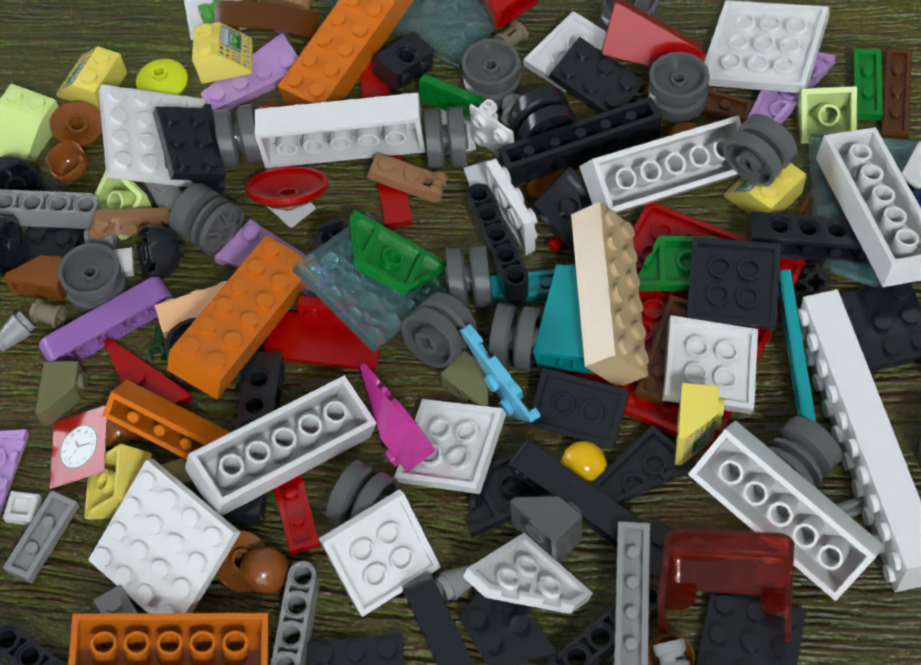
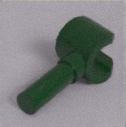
[147,326,166,362]

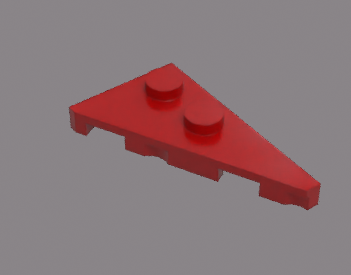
[103,338,193,407]

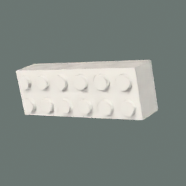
[255,93,426,168]
[580,115,742,214]
[816,127,921,287]
[185,375,377,516]
[688,420,884,601]

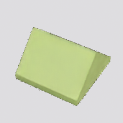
[796,86,857,144]
[94,171,152,240]

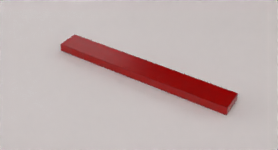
[360,49,413,229]

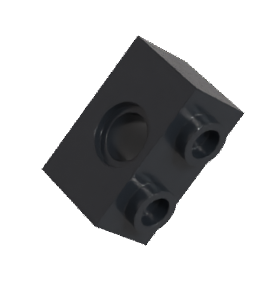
[372,31,435,92]

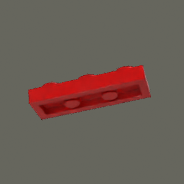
[274,474,321,556]

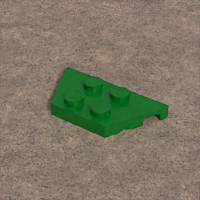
[349,210,447,296]
[638,236,718,291]

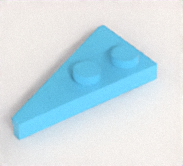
[459,324,541,422]

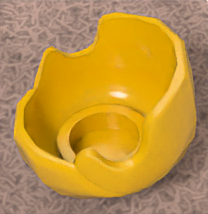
[560,441,607,484]

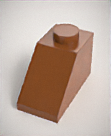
[4,255,66,302]

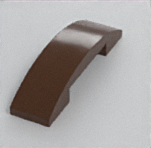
[214,0,319,41]

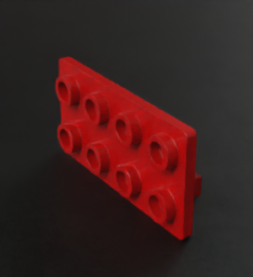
[263,295,386,371]

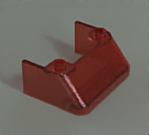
[657,528,795,642]

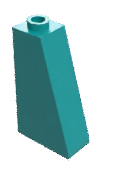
[533,264,595,374]

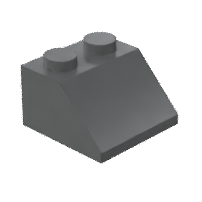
[510,496,582,563]

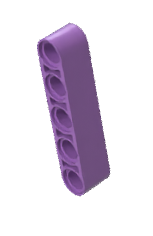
[39,277,174,362]

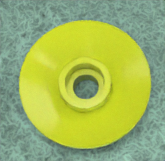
[136,59,188,95]

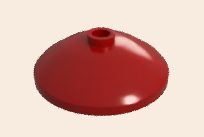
[245,166,328,211]

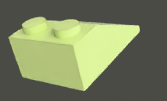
[0,84,59,162]

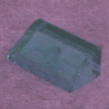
[822,260,880,288]

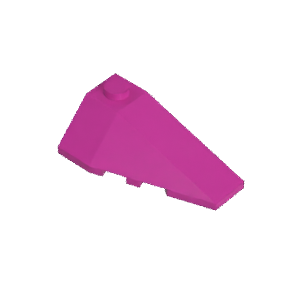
[360,363,436,473]

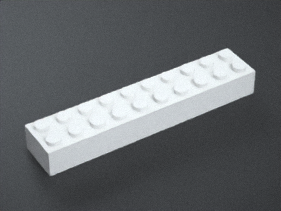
[798,290,921,592]

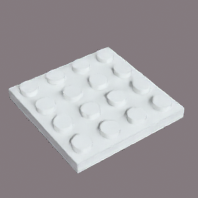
[704,0,830,93]
[99,84,206,187]
[88,459,241,613]

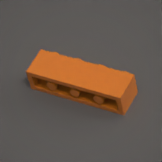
[102,380,230,459]

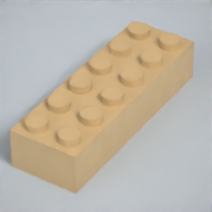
[571,202,649,387]

